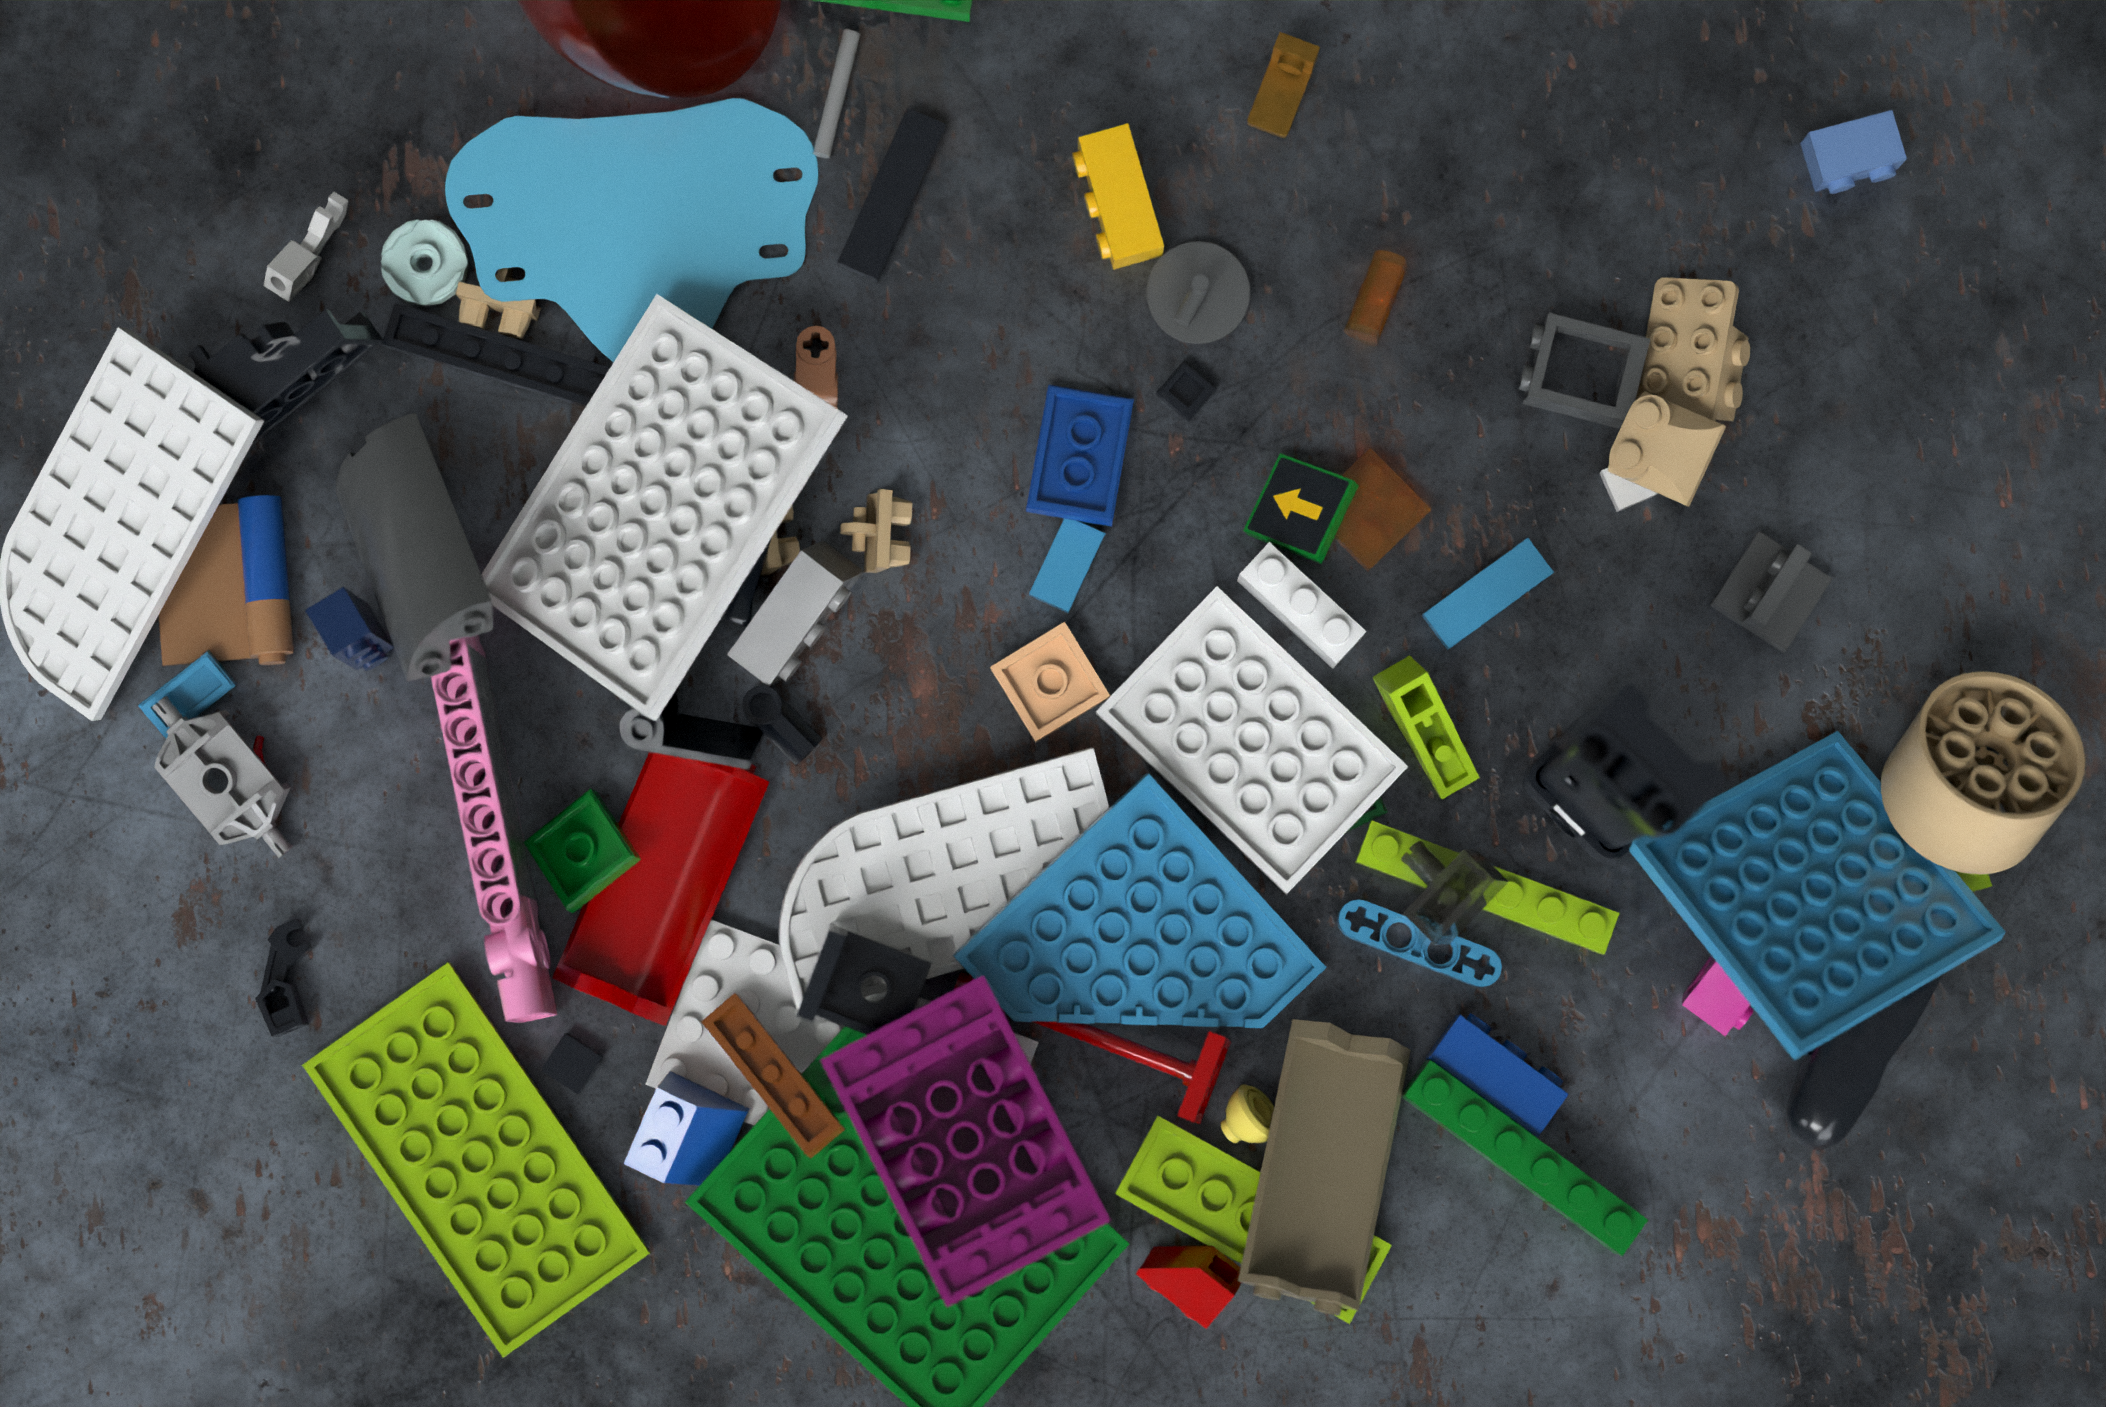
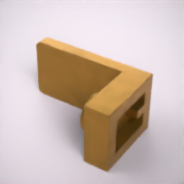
[1247,32,1320,138]

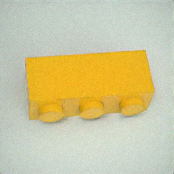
[1072,123,1164,270]

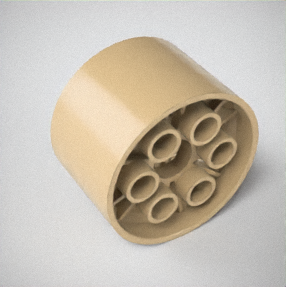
[1881,671,2085,874]

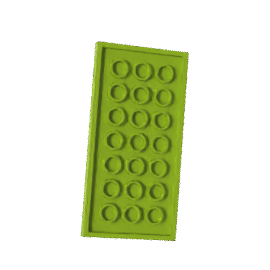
[302,962,651,1357]

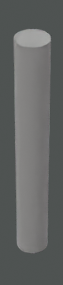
[813,30,860,158]

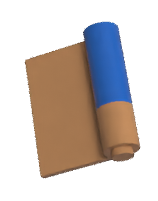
[159,495,294,666]

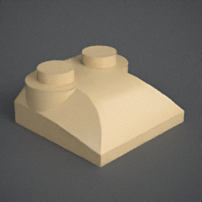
[1608,391,1726,507]

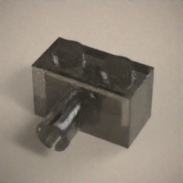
[1401,841,1509,945]

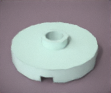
[381,219,469,307]

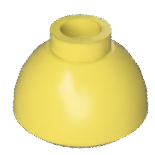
[1221,1084,1274,1143]

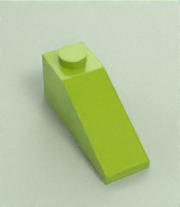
[1372,655,1480,799]

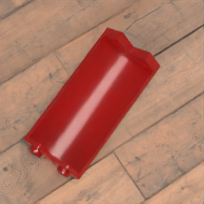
[552,752,770,1026]

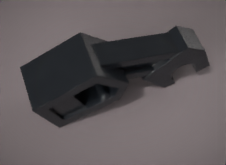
[255,918,312,1037]

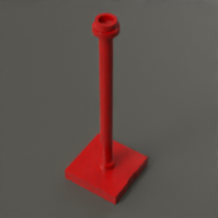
[954,972,1231,1124]

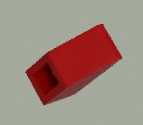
[1136,1246,1242,1329]

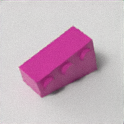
[1682,955,1754,1036]

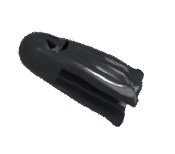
[1785,974,1943,1150]

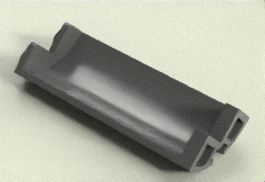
[336,413,493,682]

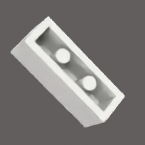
[1237,542,1367,669]

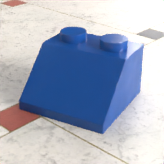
[624,1071,750,1186]

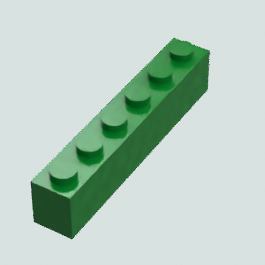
[1401,1060,1648,1256]

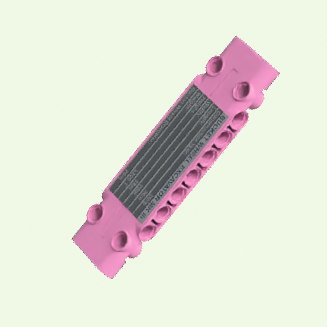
[431,635,557,1023]

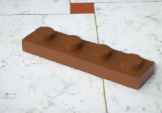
[701,993,845,1158]

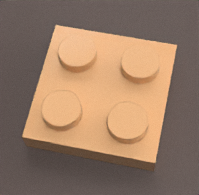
[990,622,1110,743]

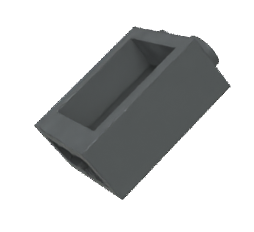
[1518,313,1650,429]

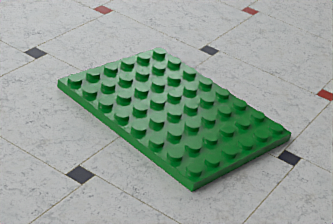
[685,1027,1130,1407]

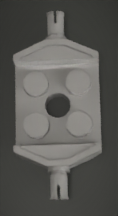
[152,696,293,859]

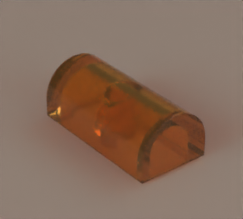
[1343,250,1407,347]

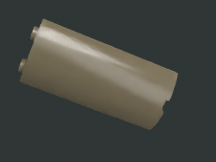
[1238,1019,1411,1315]

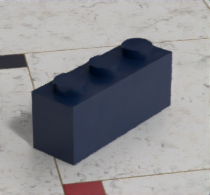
[305,587,395,671]

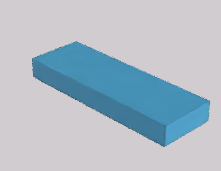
[1422,538,1554,650]

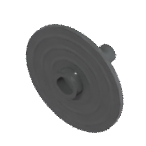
[1146,241,1250,344]

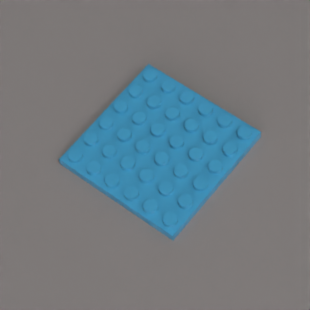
[1629,731,2006,1060]

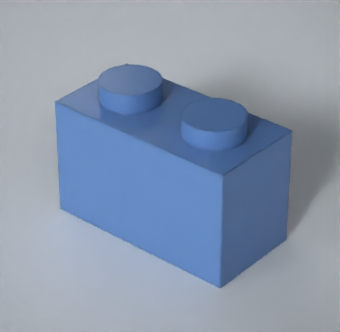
[1800,110,1907,194]

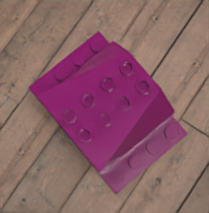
[821,975,1111,1307]

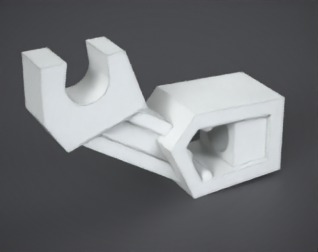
[264,192,348,302]

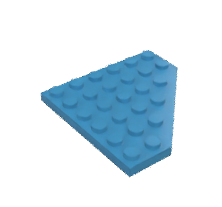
[953,773,1327,1028]

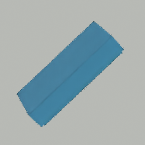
[1029,518,1105,614]
[138,650,237,739]

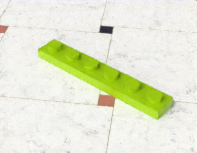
[1355,820,1619,955]

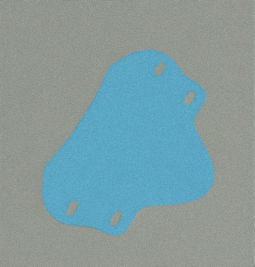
[445,98,818,363]

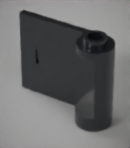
[619,687,765,769]

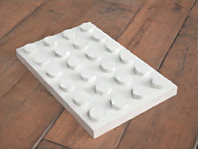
[1096,586,1408,895]

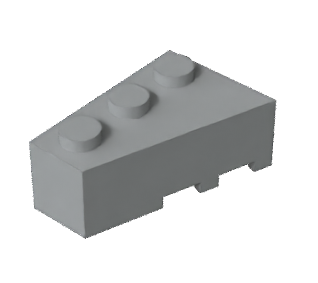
[727,540,864,686]

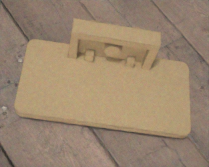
[1635,278,1750,421]

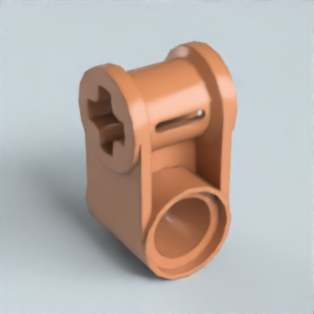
[793,326,838,409]

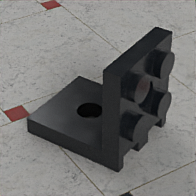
[796,924,932,1035]

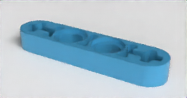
[1337,899,1502,987]

